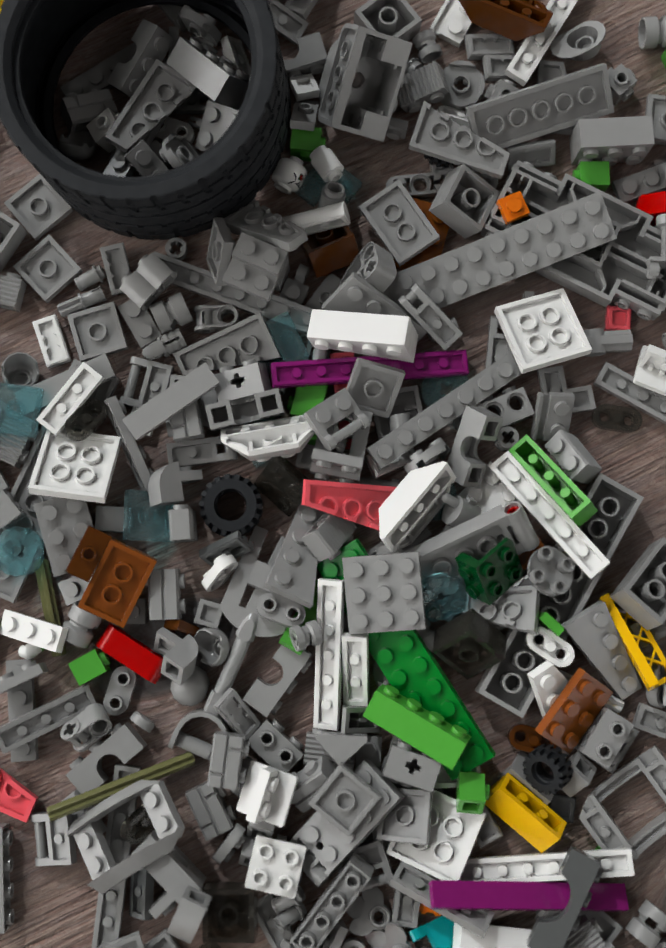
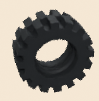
[523,744,573,795]

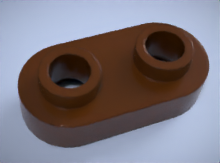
[508,723,558,752]

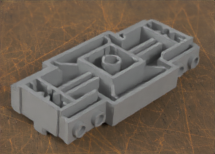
[480,160,666,321]

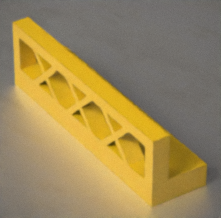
[599,593,666,692]

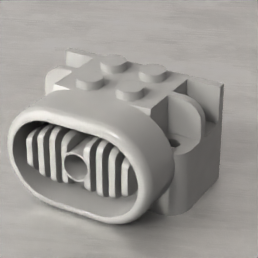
[318,23,413,142]

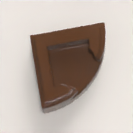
[164,619,199,637]

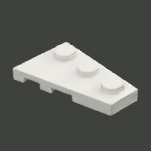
[527,660,569,718]

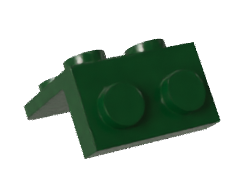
[455,537,524,605]

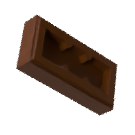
[65,525,112,583]

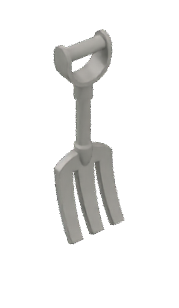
[168,526,294,761]

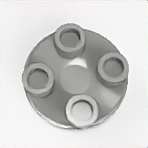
[527,546,575,597]

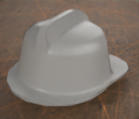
[550,20,606,61]

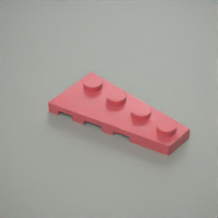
[302,479,396,531]
[0,768,39,823]

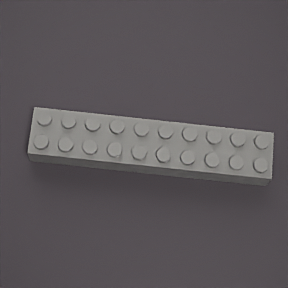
[475,473,644,718]

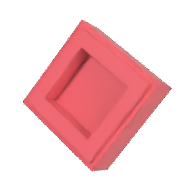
[604,305,632,331]

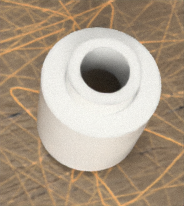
[310,145,344,182]

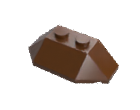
[459,0,553,41]

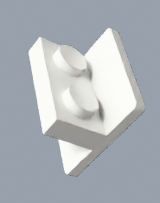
[633,344,666,396]
[236,761,298,827]
[245,834,306,899]

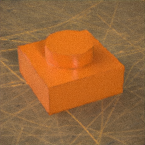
[496,191,530,225]

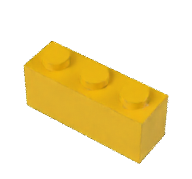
[485,773,567,853]

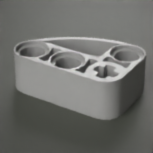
[337,241,397,293]

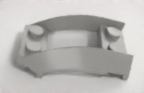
[579,745,666,860]
[66,779,185,894]

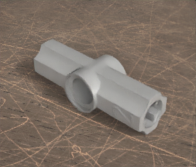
[584,328,633,357]

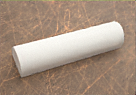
[282,201,351,235]

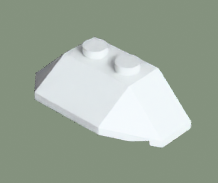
[221,415,315,462]
[379,461,456,553]

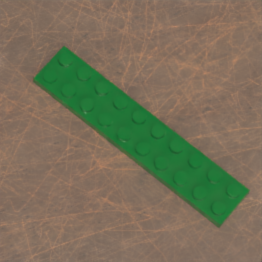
[317,538,496,781]

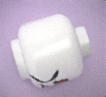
[272,156,307,194]

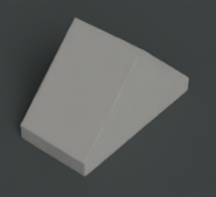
[341,704,380,734]
[315,731,368,765]

